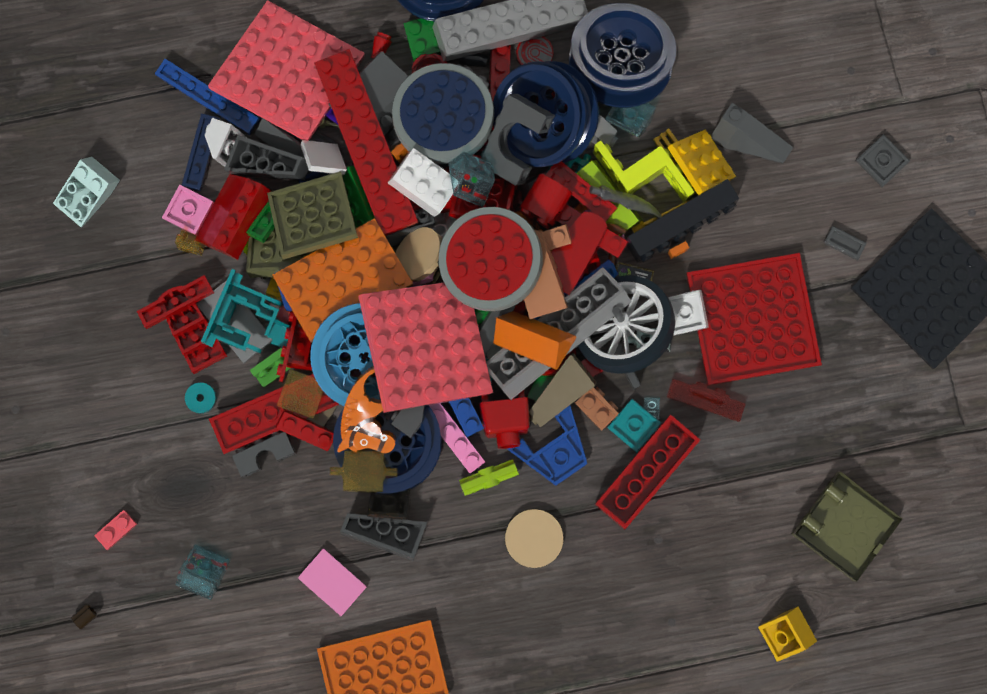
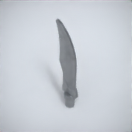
[589,185,662,219]

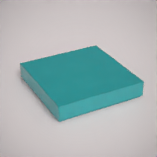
[607,399,661,453]

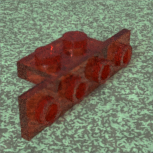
[666,379,746,422]

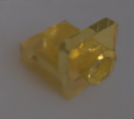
[175,229,204,256]

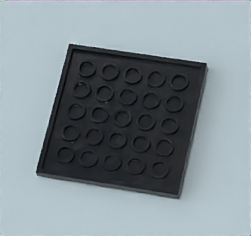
[850,208,987,369]

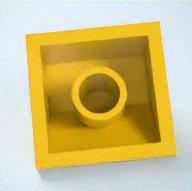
[758,607,817,662]

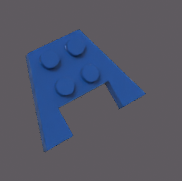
[507,405,588,486]

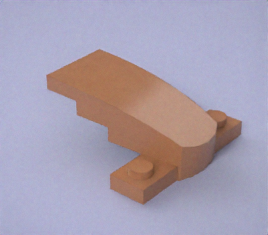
[524,224,572,319]

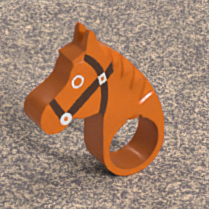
[337,366,396,453]

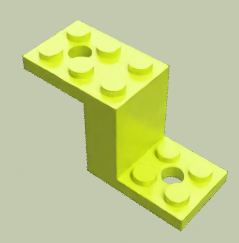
[593,141,694,203]

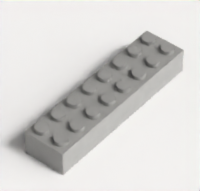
[432,0,588,62]
[486,267,632,400]

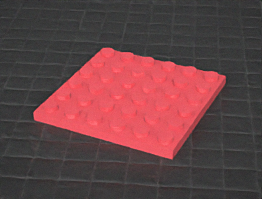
[208,0,365,141]
[358,283,493,413]

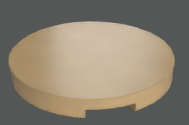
[395,227,442,282]
[505,509,563,568]

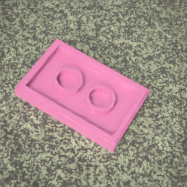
[298,548,367,616]

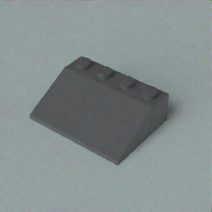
[328,51,409,135]

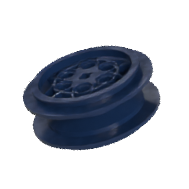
[569,3,676,108]
[333,405,442,494]

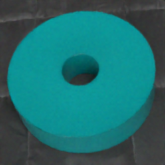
[185,382,217,414]

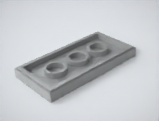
[197,281,272,364]

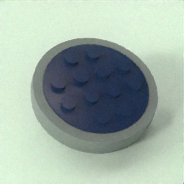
[392,63,494,164]

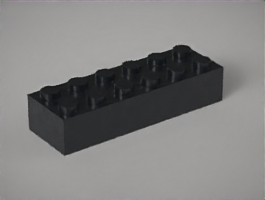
[627,179,740,263]

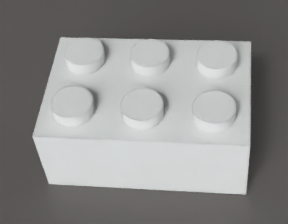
[388,148,461,217]

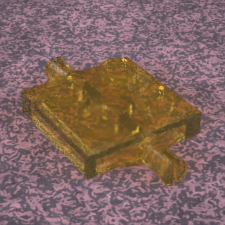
[330,451,398,492]

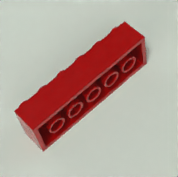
[594,415,700,530]

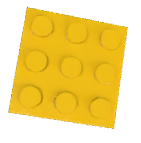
[667,129,736,196]

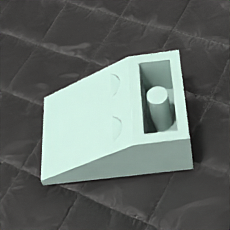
[53,157,120,227]

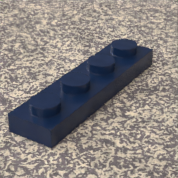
[182,113,221,191]

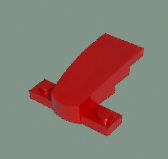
[551,204,629,296]
[137,275,227,374]

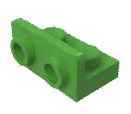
[250,348,291,387]

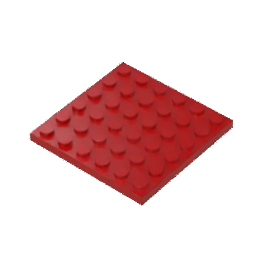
[686,253,822,386]

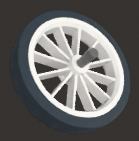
[578,275,675,374]

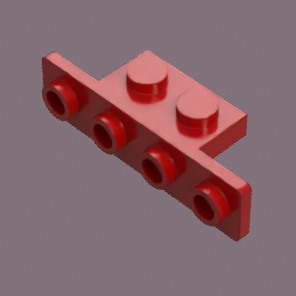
[276,311,311,382]

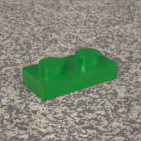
[247,202,275,243]

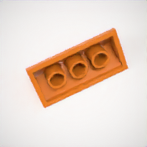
[493,311,577,370]

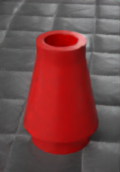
[371,32,392,59]

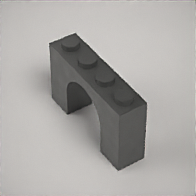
[479,94,555,186]

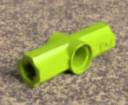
[459,459,519,496]

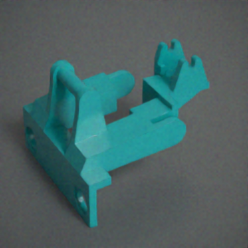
[201,269,291,353]

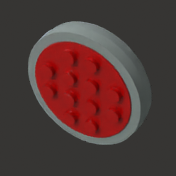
[439,207,543,311]

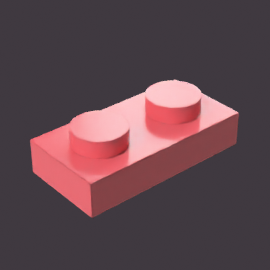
[94,510,138,550]

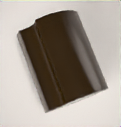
[71,604,98,630]

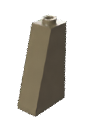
[529,353,597,427]

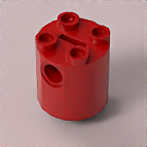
[520,173,572,229]

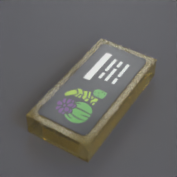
[616,262,654,281]

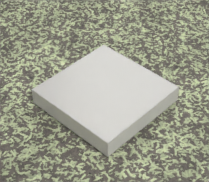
[300,140,347,175]
[668,290,709,336]

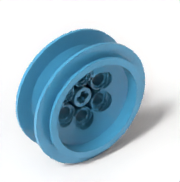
[310,303,381,406]

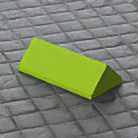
[576,160,643,236]

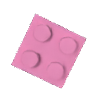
[162,184,214,236]

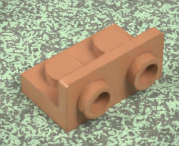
[575,387,619,431]

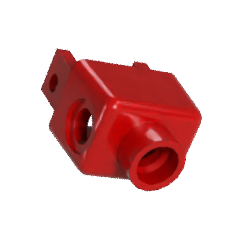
[480,390,530,449]

